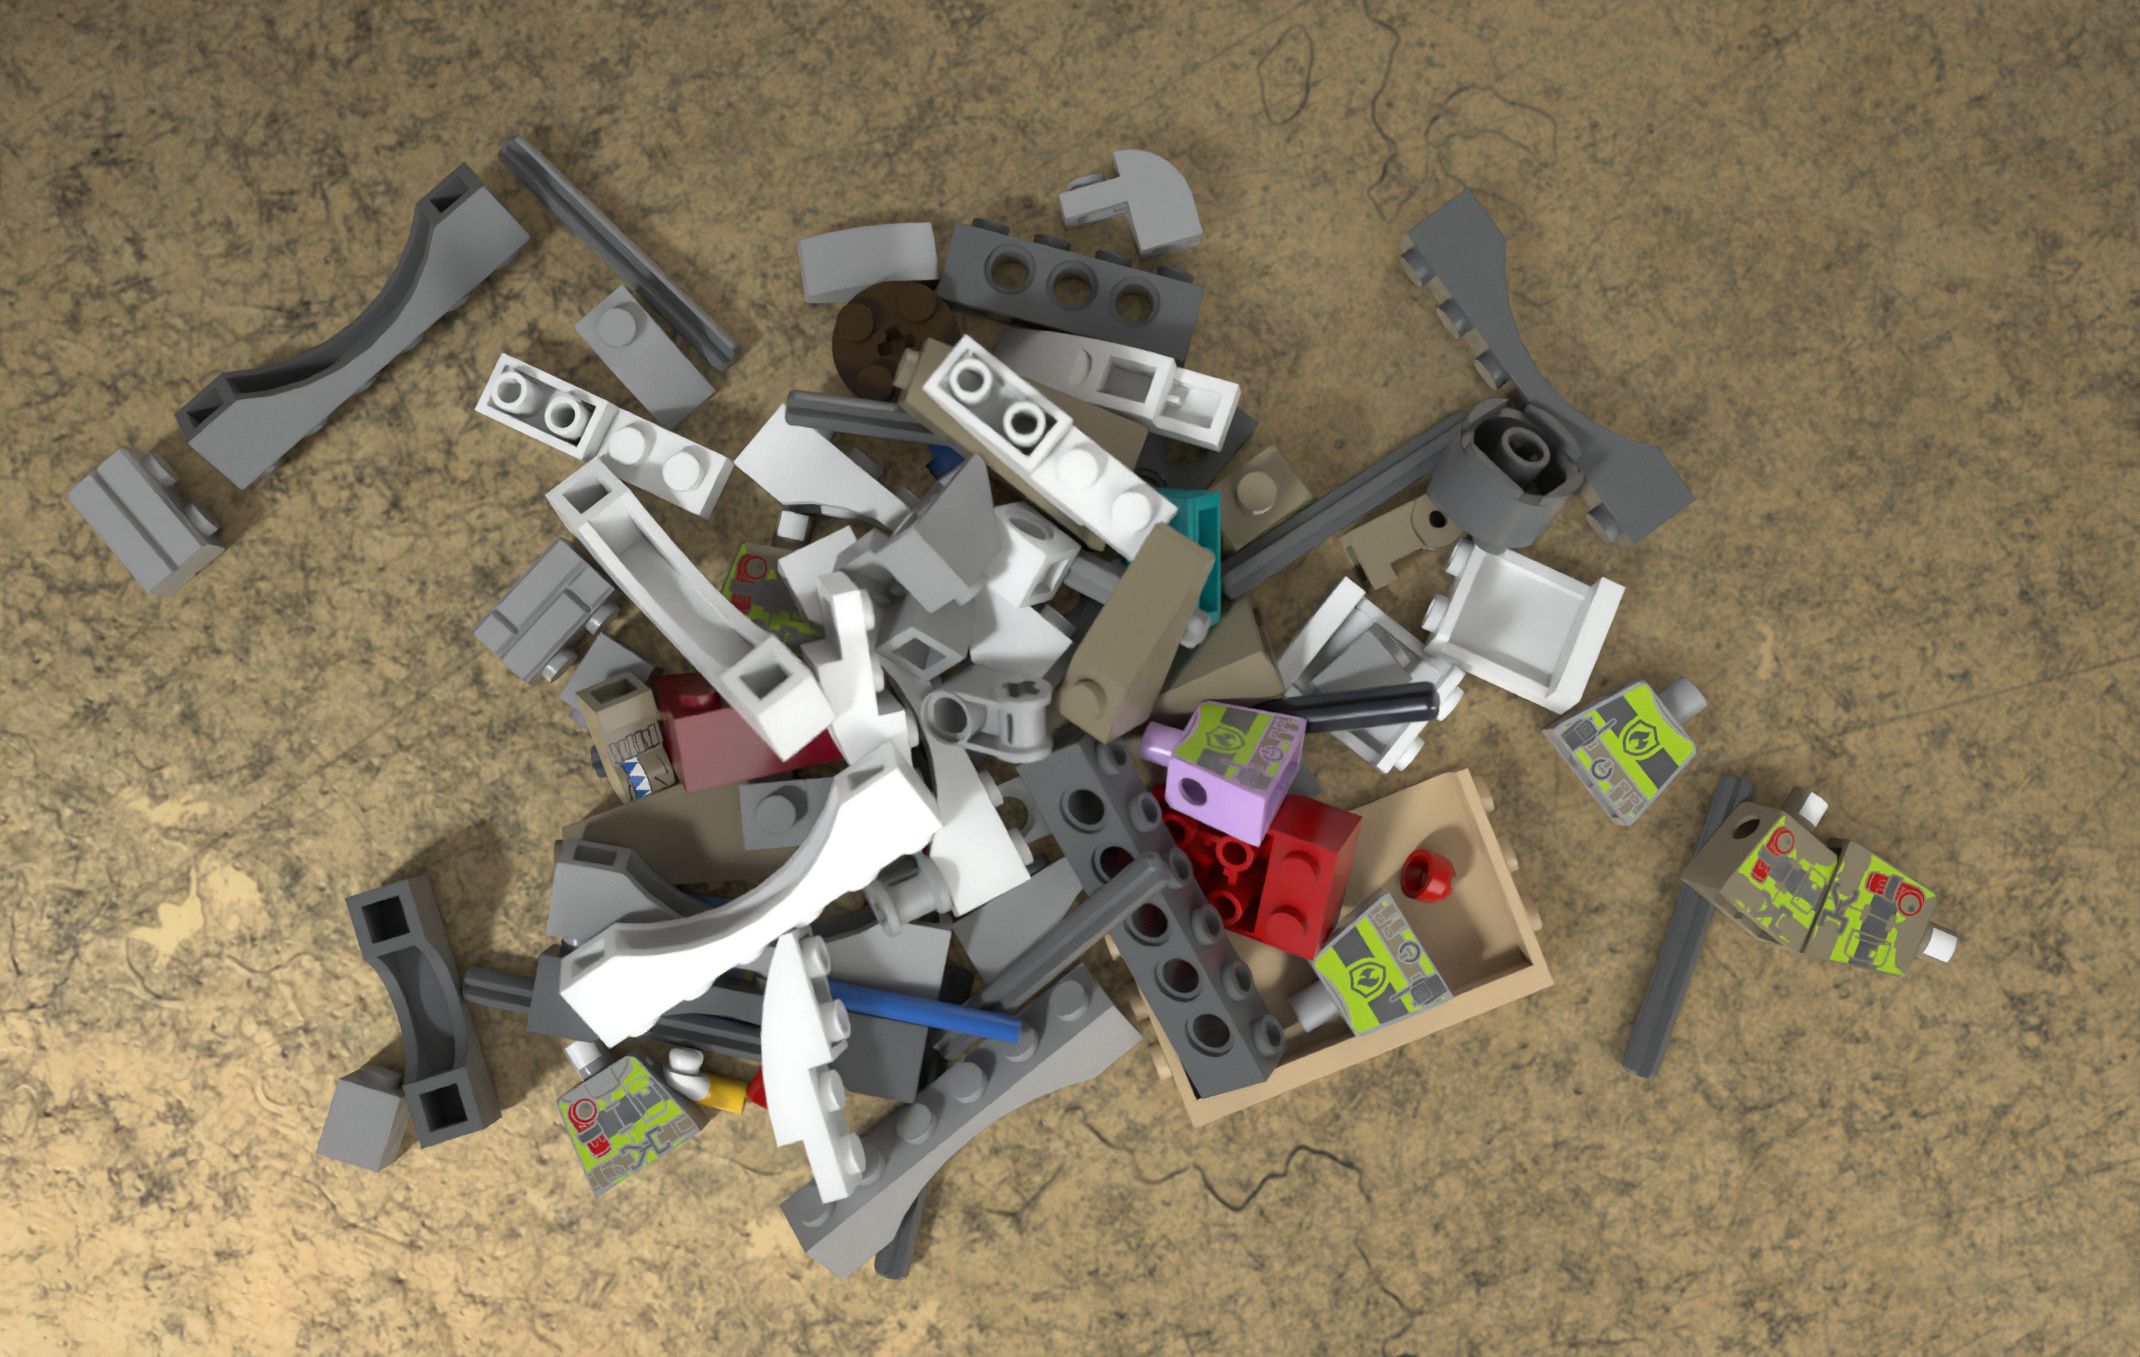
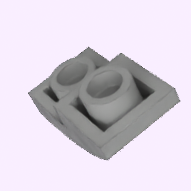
[797,222,941,303]

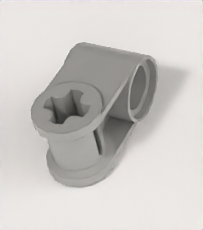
[921,665,1053,763]
[860,850,952,937]

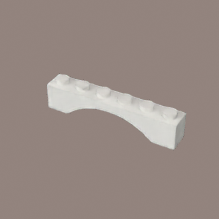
[733,403,1078,690]
[545,456,838,762]
[777,526,1034,917]
[560,740,943,1048]

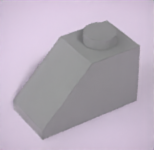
[573,284,717,432]
[875,452,1001,614]

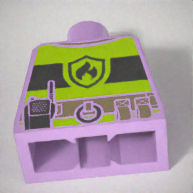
[1139,701,1307,847]

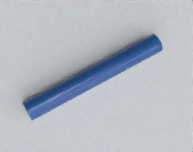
[828,979,1022,1044]

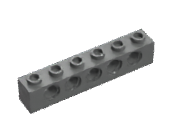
[1015,725,1288,1099]

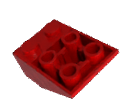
[1152,783,1363,961]

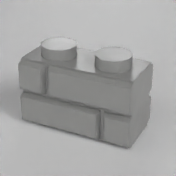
[66,447,225,597]
[471,536,624,684]

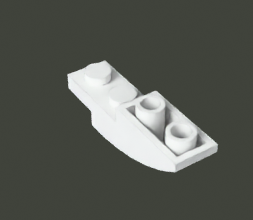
[993,328,1241,453]
[923,335,1178,562]
[475,353,735,520]
[800,570,925,783]
[761,923,866,1204]

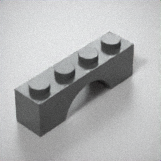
[345,874,502,1149]

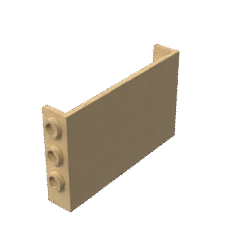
[1104,767,1555,1129]

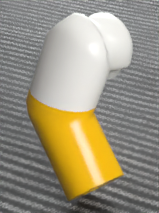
[663,1046,750,1114]

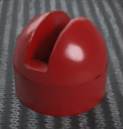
[1400,849,1456,903]

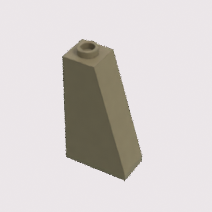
[893,338,1149,551]
[1045,589,1286,760]
[554,768,801,885]

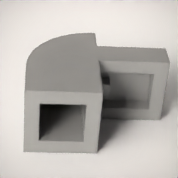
[1058,149,1203,262]
[833,528,975,682]
[738,775,836,851]

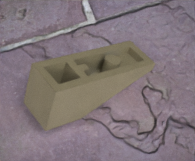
[1053,521,1216,745]

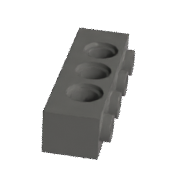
[937,218,1205,368]

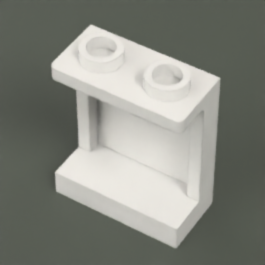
[1421,537,1626,715]
[1276,576,1466,774]

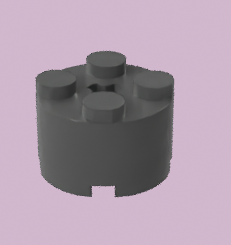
[1427,398,1584,555]

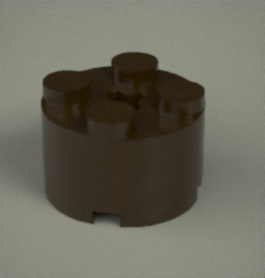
[832,281,962,403]

